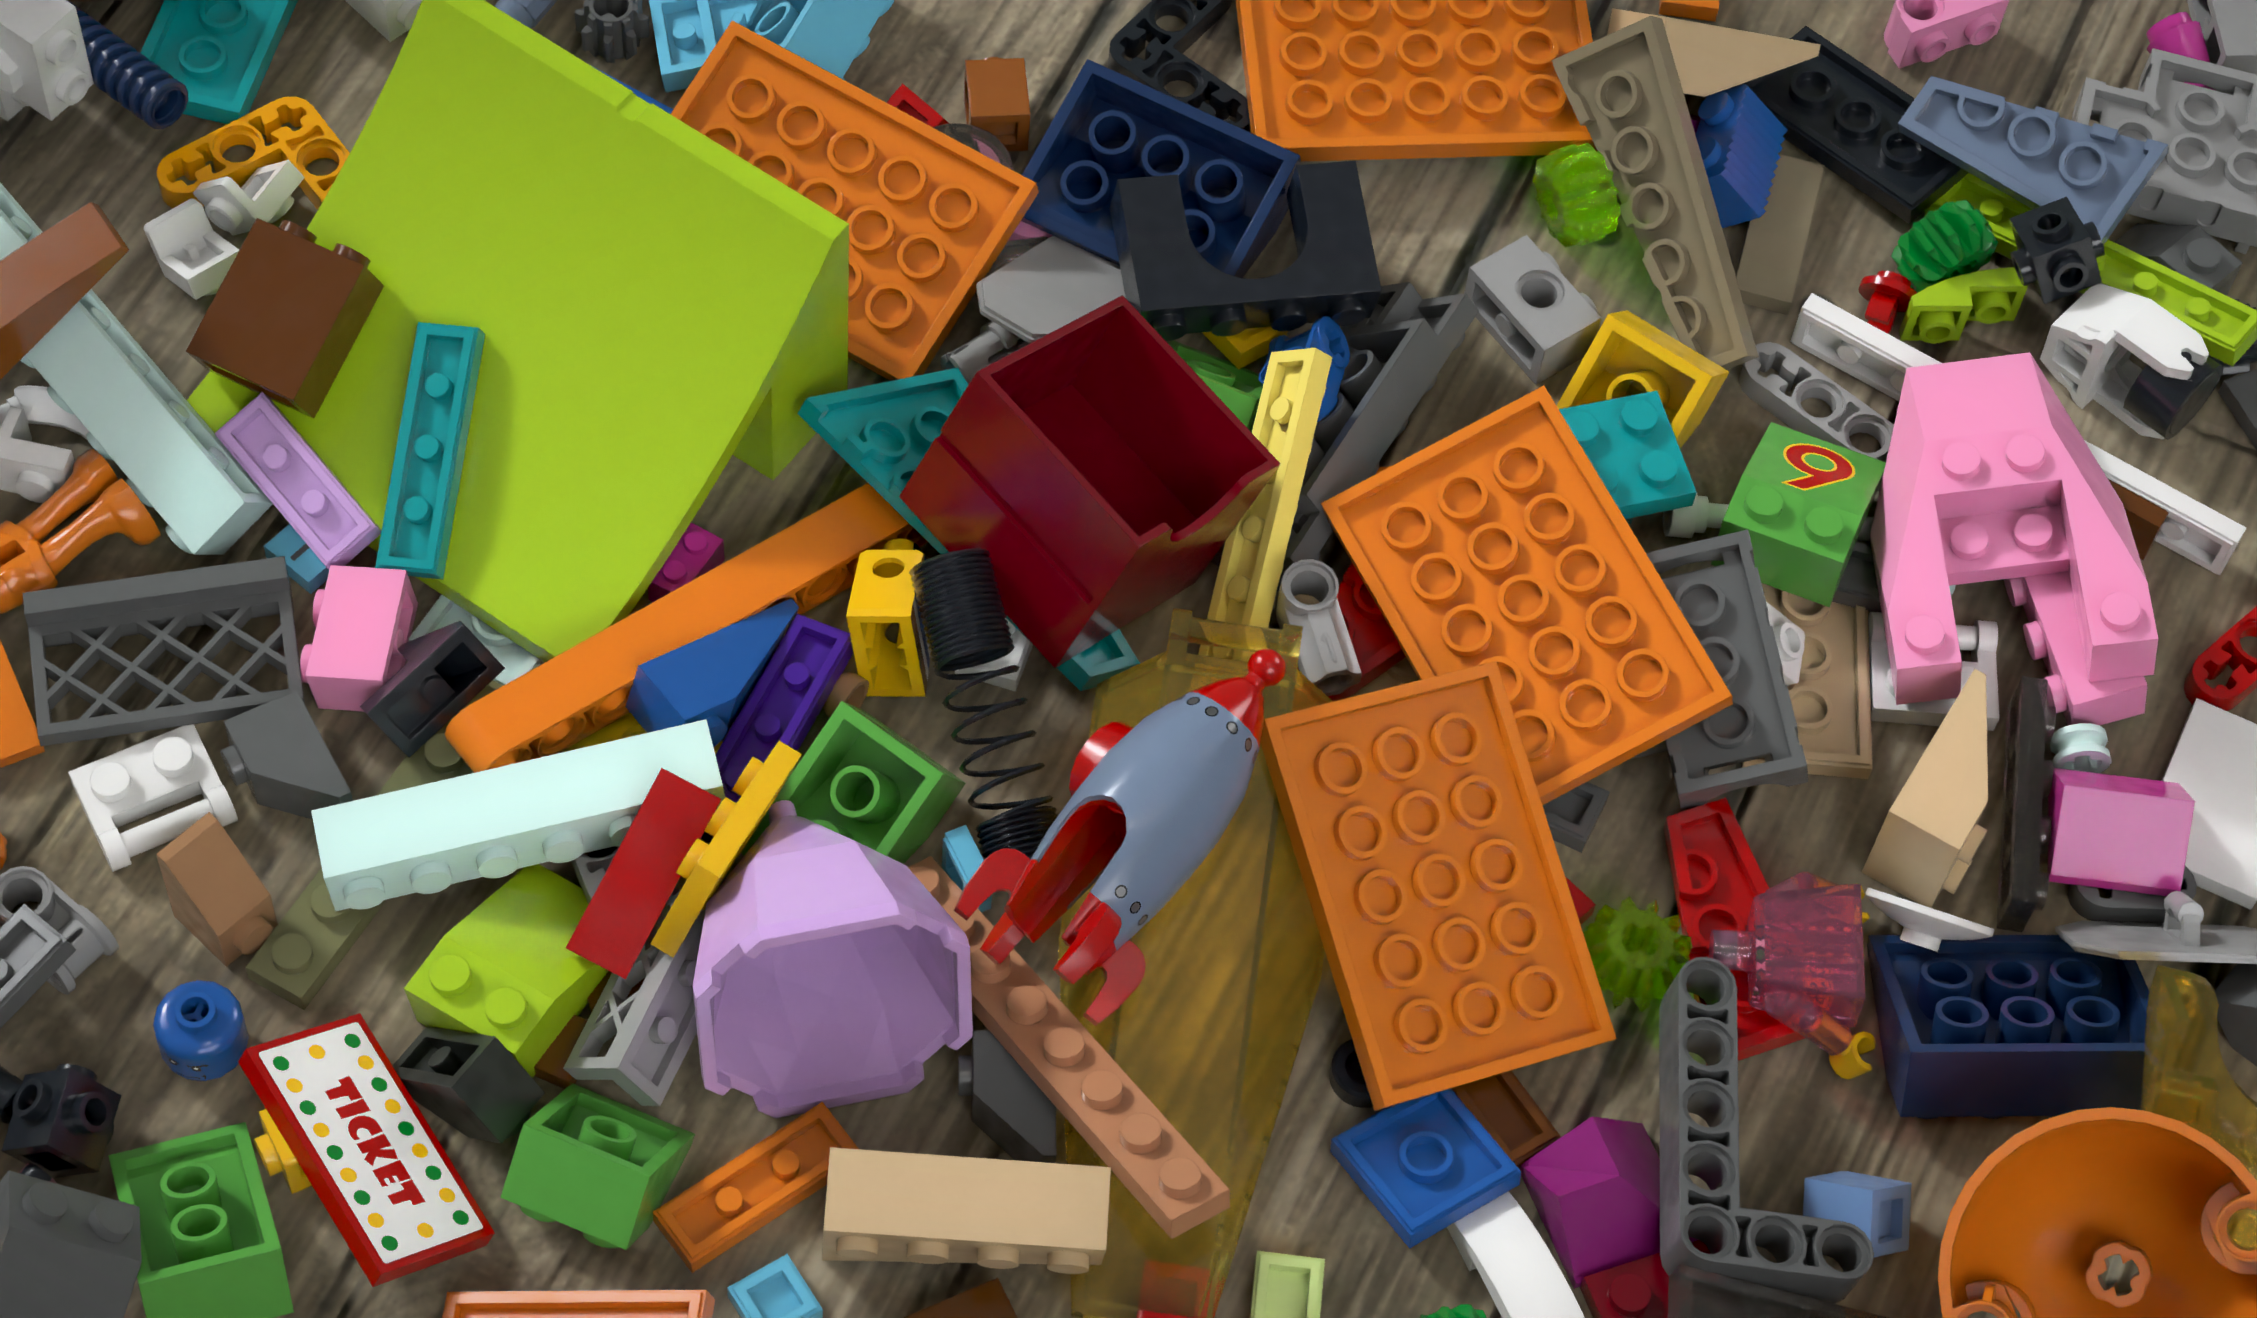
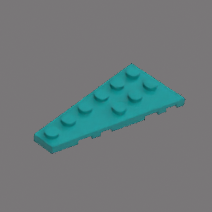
[797,368,1140,691]

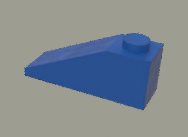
[625,598,799,747]

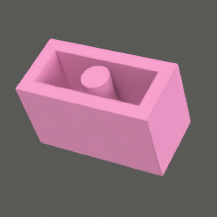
[300,565,418,712]

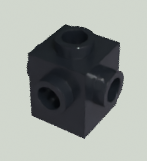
[2009,196,2105,304]
[1,1064,122,1178]

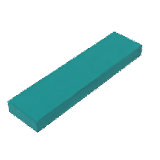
[375,322,485,580]

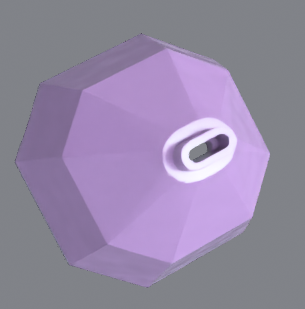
[693,800,973,1118]

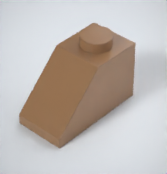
[156,812,278,967]

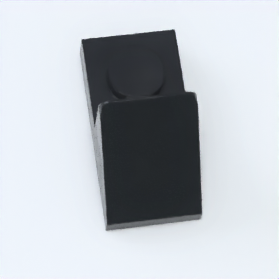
[360,621,505,757]

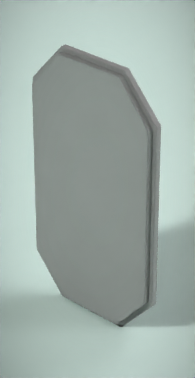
[976,235,1126,343]
[2055,891,2257,964]

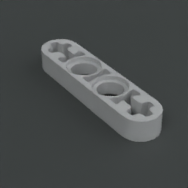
[1739,342,1894,492]

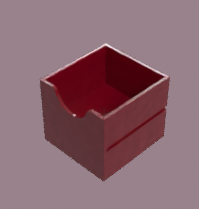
[899,295,1281,668]

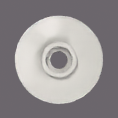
[1865,887,1995,952]

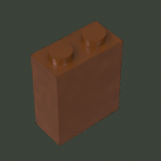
[186,218,384,418]

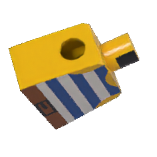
[846,538,931,697]

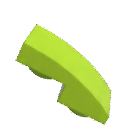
[1899,267,2028,344]

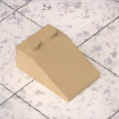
[1607,8,1821,97]
[1862,669,1988,908]

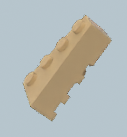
[822,1147,1111,1274]

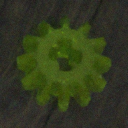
[1533,143,1621,248]
[1583,896,1692,1013]

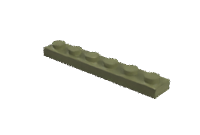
[246,680,503,1010]

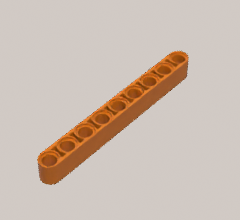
[445,483,928,773]

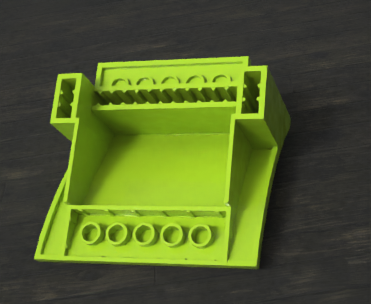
[187,0,849,662]

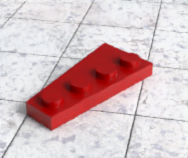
[1663,797,1832,1066]

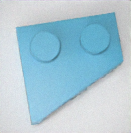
[649,0,764,93]

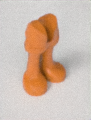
[0,449,161,614]

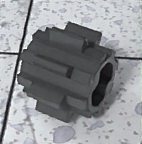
[575,0,649,63]

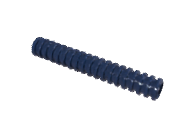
[67,0,188,129]

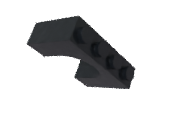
[1110,160,1382,341]

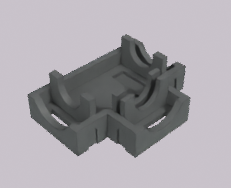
[1629,530,1808,811]

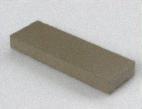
[1736,154,1825,315]

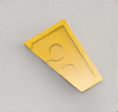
[650,740,802,958]

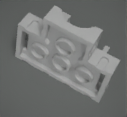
[2072,48,2257,254]

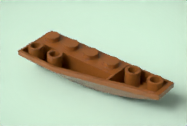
[0,202,129,380]

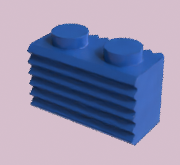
[1696,84,1788,228]

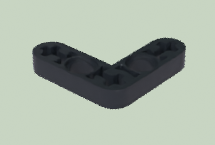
[1108,0,1251,132]

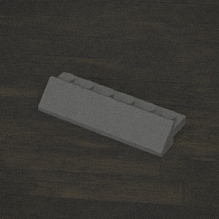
[1210,282,1479,593]

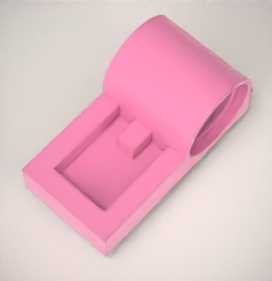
[1884,0,2009,69]

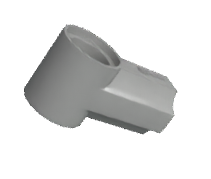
[1275,559,1362,698]

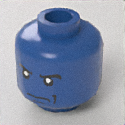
[153,980,249,1081]

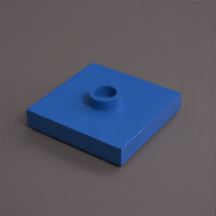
[1330,1089,1521,1249]

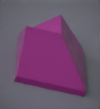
[1519,1116,1698,1289]

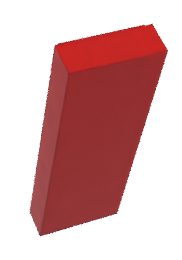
[565,768,722,979]

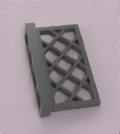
[23,556,305,746]

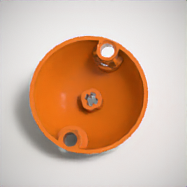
[1938,1107,2257,1318]

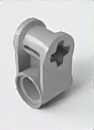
[0,866,119,994]

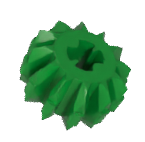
[1891,200,1999,293]

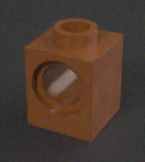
[964,57,1031,152]

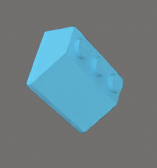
[749,0,894,80]

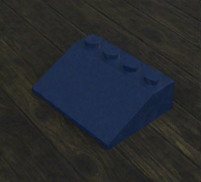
[1021,59,1301,278]
[1867,935,2176,1119]

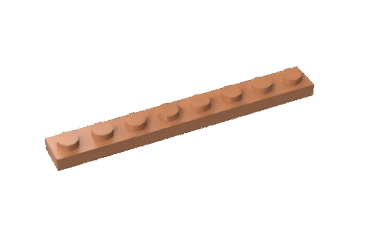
[908,856,1230,1239]

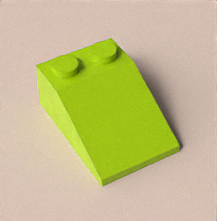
[404,864,608,1078]

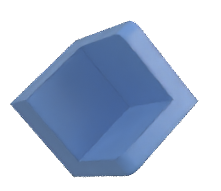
[1803,1171,1912,1258]

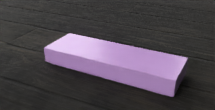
[214,392,382,570]

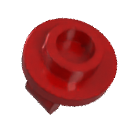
[1858,271,1917,335]

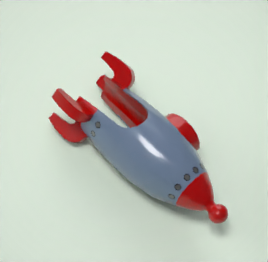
[953,648,1286,1026]

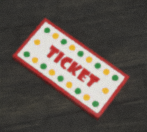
[238,1013,495,1287]

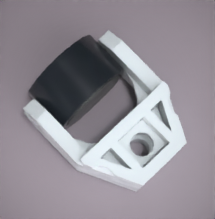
[2040,283,2223,440]

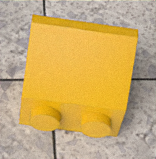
[1557,310,1729,448]

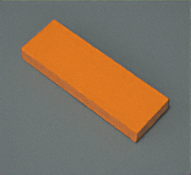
[653,1102,859,1273]

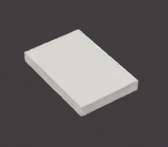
[2161,699,2257,910]

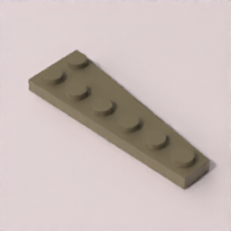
[1552,16,1759,370]

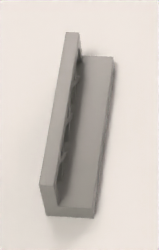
[563,854,744,1106]

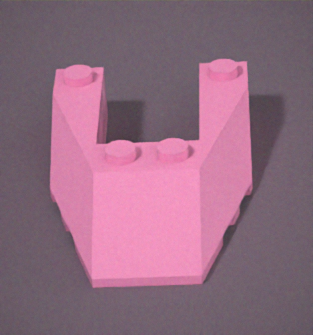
[1870,352,2158,705]

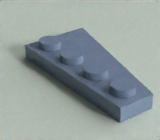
[1898,76,2168,246]

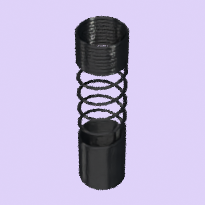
[909,548,1058,860]

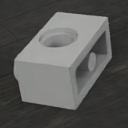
[1464,235,1601,385]

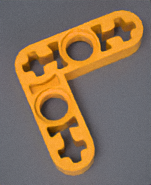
[157,97,350,210]

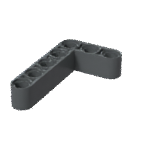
[1659,957,1874,1305]

